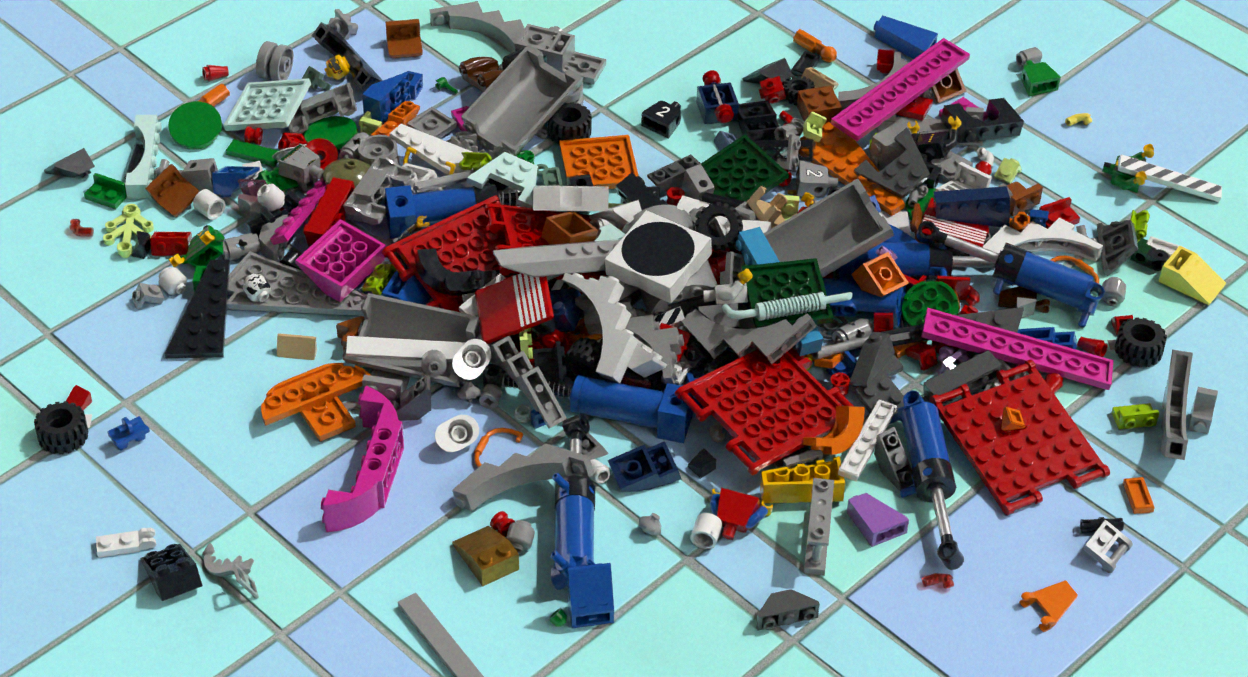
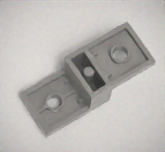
[515,24,606,84]

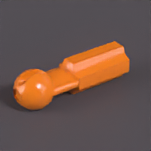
[793,29,837,63]
[198,83,230,107]

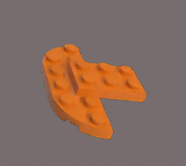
[261,363,371,442]

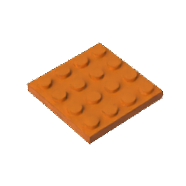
[559,135,639,189]

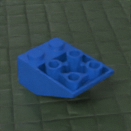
[362,72,411,125]
[568,563,614,628]

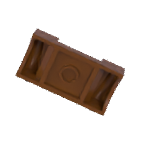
[459,56,504,92]

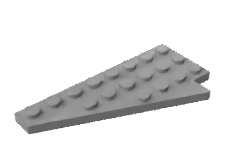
[227,251,367,316]

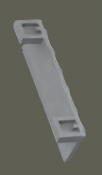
[877,107,984,146]

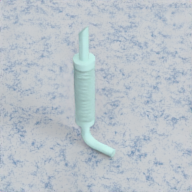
[722,292,852,321]

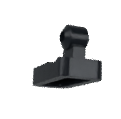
[444,270,484,294]

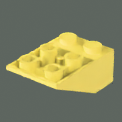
[1159,246,1226,305]

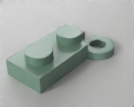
[537,164,563,186]

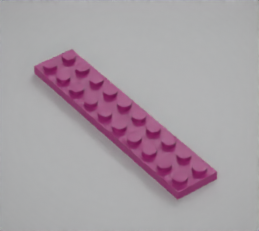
[831,38,970,141]
[921,308,1114,390]

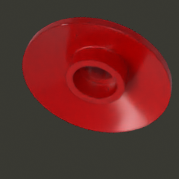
[305,138,338,170]

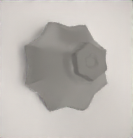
[457,380,481,403]
[638,513,662,536]

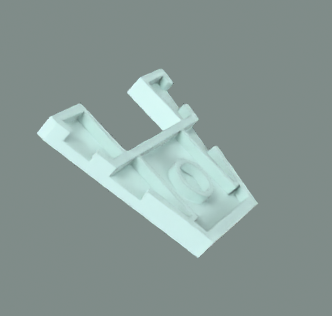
[467,152,538,208]

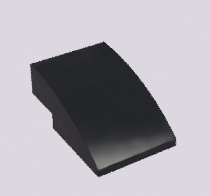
[738,100,780,140]

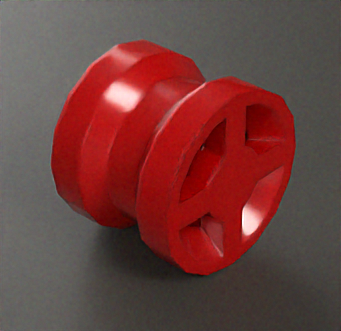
[244,126,263,145]
[667,187,685,206]
[830,373,850,396]
[490,511,515,537]

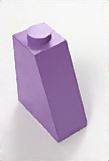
[847,493,909,547]

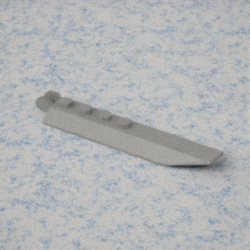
[493,240,620,277]

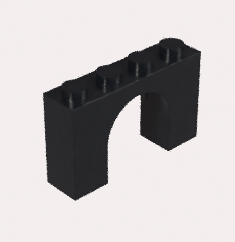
[940,98,1024,143]

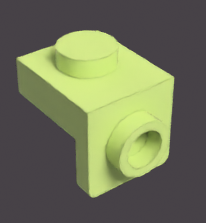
[803,112,827,142]
[994,158,1022,184]

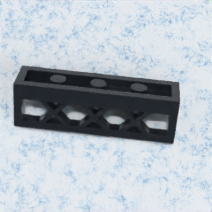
[752,139,816,162]

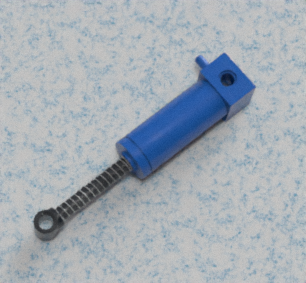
[483,364,694,443]

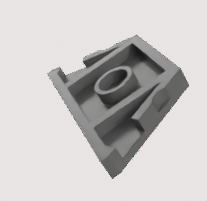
[1097,220,1138,276]
[956,307,1024,333]

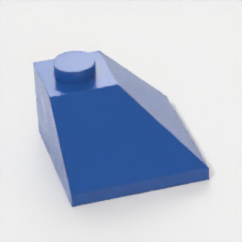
[212,166,260,197]

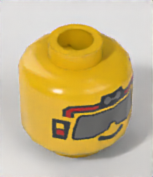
[324,55,351,80]

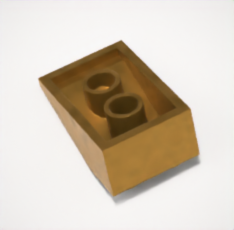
[452,526,519,587]

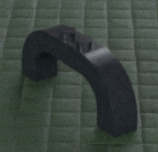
[415,248,518,296]

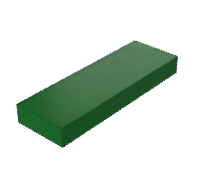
[226,139,278,167]

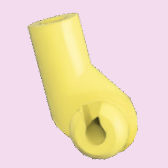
[1065,113,1092,126]

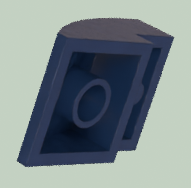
[608,441,681,492]

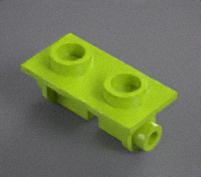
[459,152,492,170]
[1130,210,1150,243]

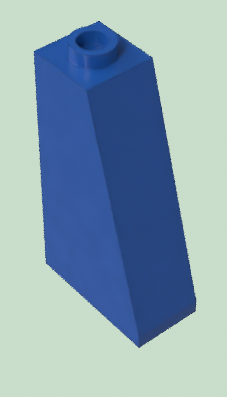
[873,15,938,59]

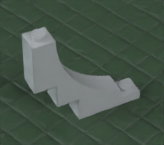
[429,1,524,53]
[681,309,817,364]
[489,336,567,429]
[452,443,594,511]

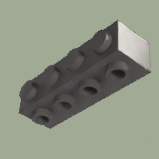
[923,350,1002,406]

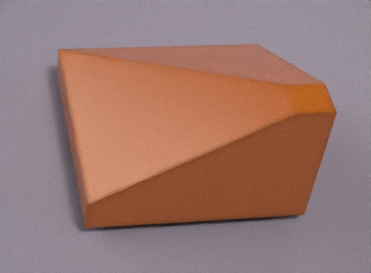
[1002,407,1025,430]

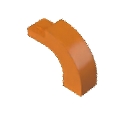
[803,406,865,455]

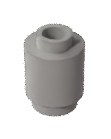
[1016,47,1042,67]

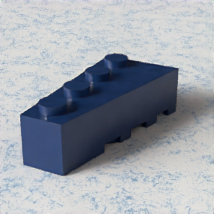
[934,186,1010,228]

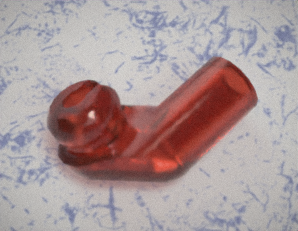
[69,219,94,237]

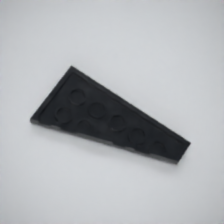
[164,260,230,359]

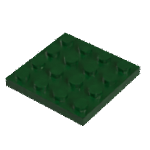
[701,134,789,202]
[741,258,833,328]

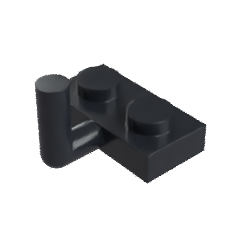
[246,206,282,238]

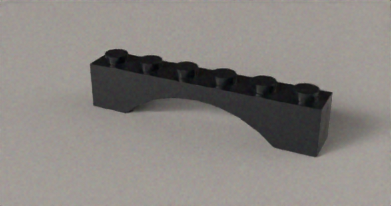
[312,22,383,91]

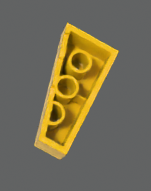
[760,456,845,503]

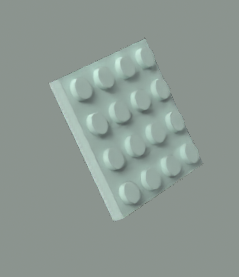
[223,78,311,131]

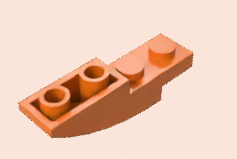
[371,101,420,143]

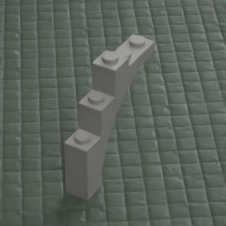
[584,302,684,385]
[1160,349,1193,460]

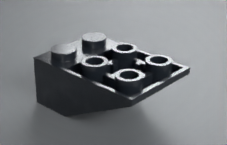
[140,544,203,601]

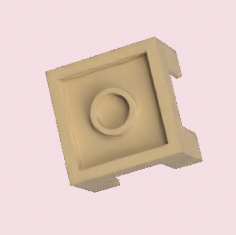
[747,186,796,229]

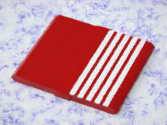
[922,198,989,247]
[475,273,554,344]

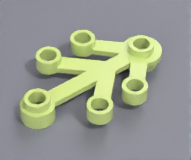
[103,204,154,258]

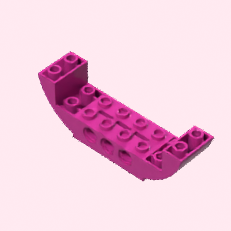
[321,386,404,532]

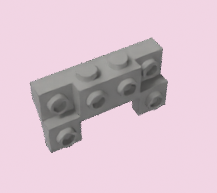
[289,83,357,134]
[343,156,414,224]

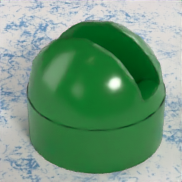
[548,608,567,627]

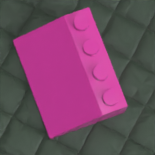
[295,219,386,302]

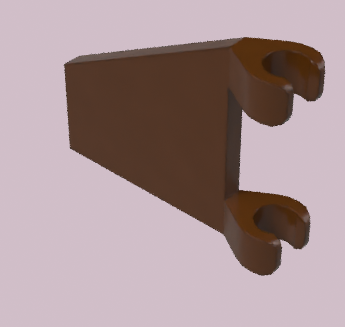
[998,286,1050,313]

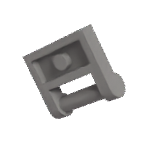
[1082,520,1133,573]

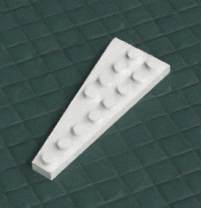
[390,124,521,194]

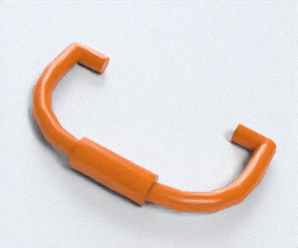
[1050,255,1100,283]
[474,428,523,467]

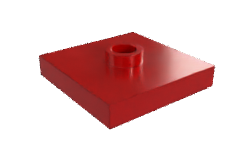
[896,97,933,121]

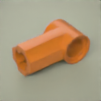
[1009,212,1030,232]

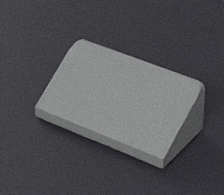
[582,432,608,460]

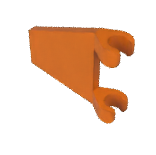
[1019,580,1078,632]

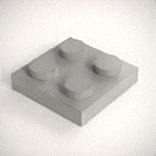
[407,107,457,139]
[926,151,973,183]

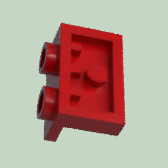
[1039,197,1080,229]
[151,232,192,256]

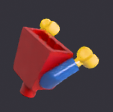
[710,488,773,540]

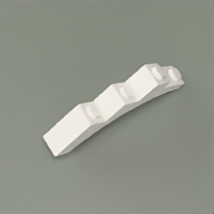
[983,218,1103,269]
[562,273,638,383]

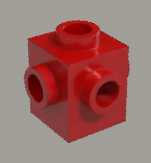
[758,76,786,104]

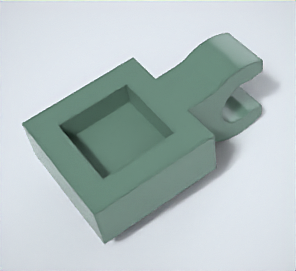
[302,66,332,91]

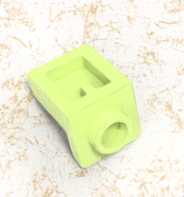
[359,111,382,136]
[781,195,799,221]

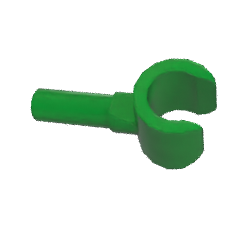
[435,77,458,94]

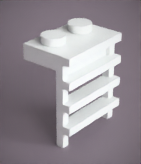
[935,162,992,192]

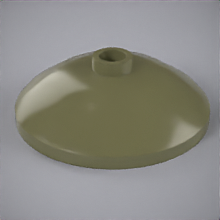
[323,158,370,188]

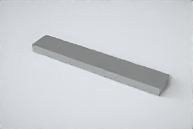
[398,592,484,677]

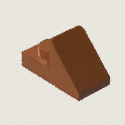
[336,316,365,352]

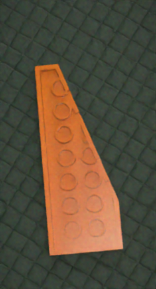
[798,122,905,216]

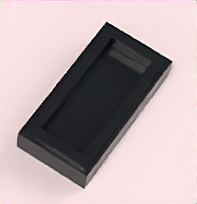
[791,51,820,78]

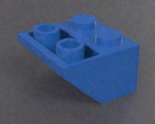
[382,270,431,305]

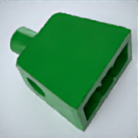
[1021,60,1061,97]

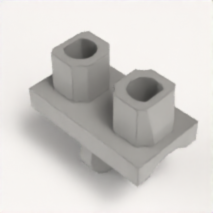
[328,9,358,40]

